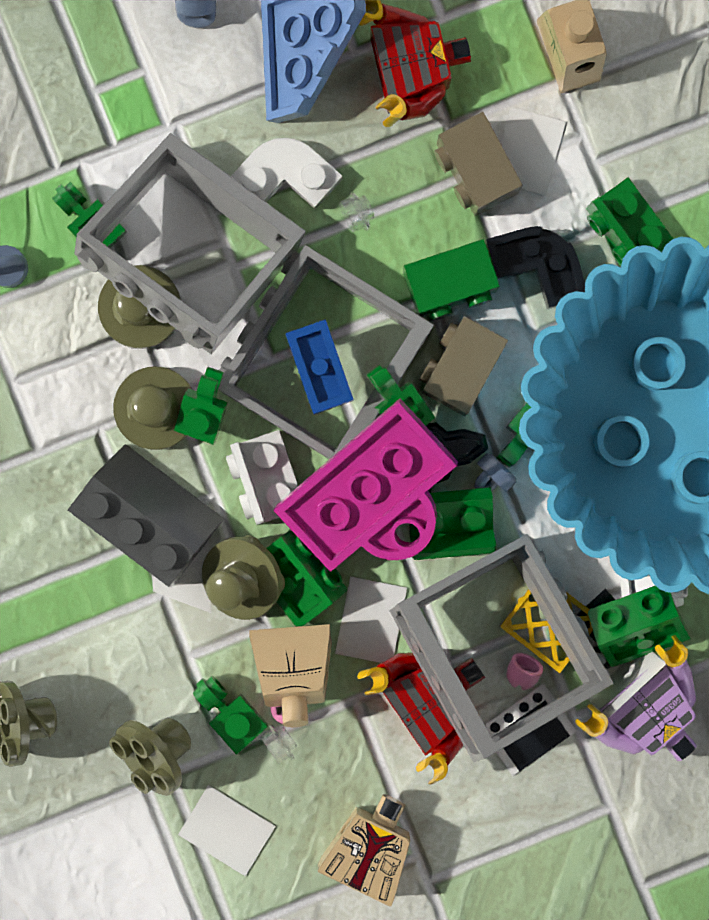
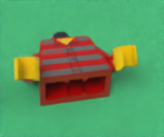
[359,0,471,127]
[357,652,486,785]

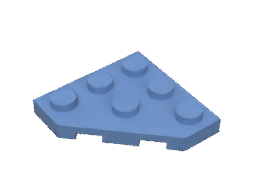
[261,0,366,123]

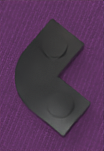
[485,226,585,310]

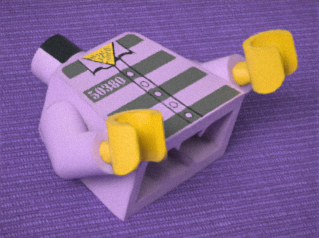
[575,635,697,761]

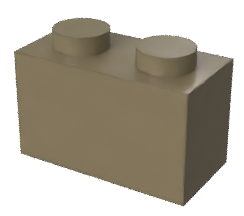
[434,112,523,216]
[419,316,508,417]

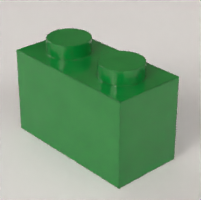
[402,239,500,321]

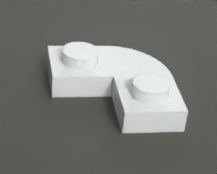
[231,138,343,209]

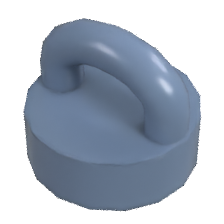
[175,0,216,28]
[0,245,28,288]
[474,453,517,492]

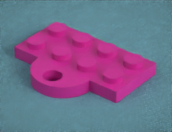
[273,398,458,572]

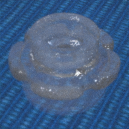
[339,192,374,232]
[260,725,297,764]

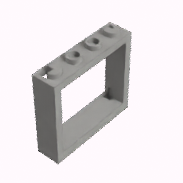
[74,133,306,355]
[219,245,434,459]
[389,534,614,762]

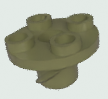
[98,265,181,349]
[113,366,193,450]
[202,535,285,620]
[0,680,57,767]
[109,718,191,796]

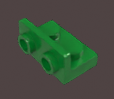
[586,177,674,266]
[409,487,496,560]
[267,529,347,627]
[588,586,691,668]

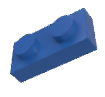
[285,319,354,415]

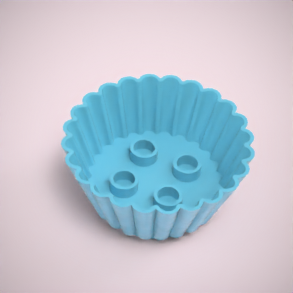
[519,237,709,594]

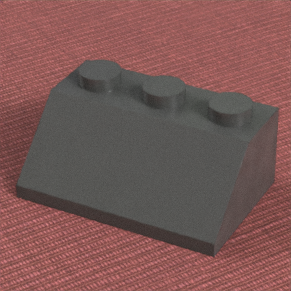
[67,444,224,587]

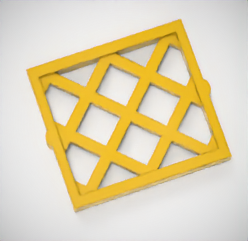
[500,589,593,673]

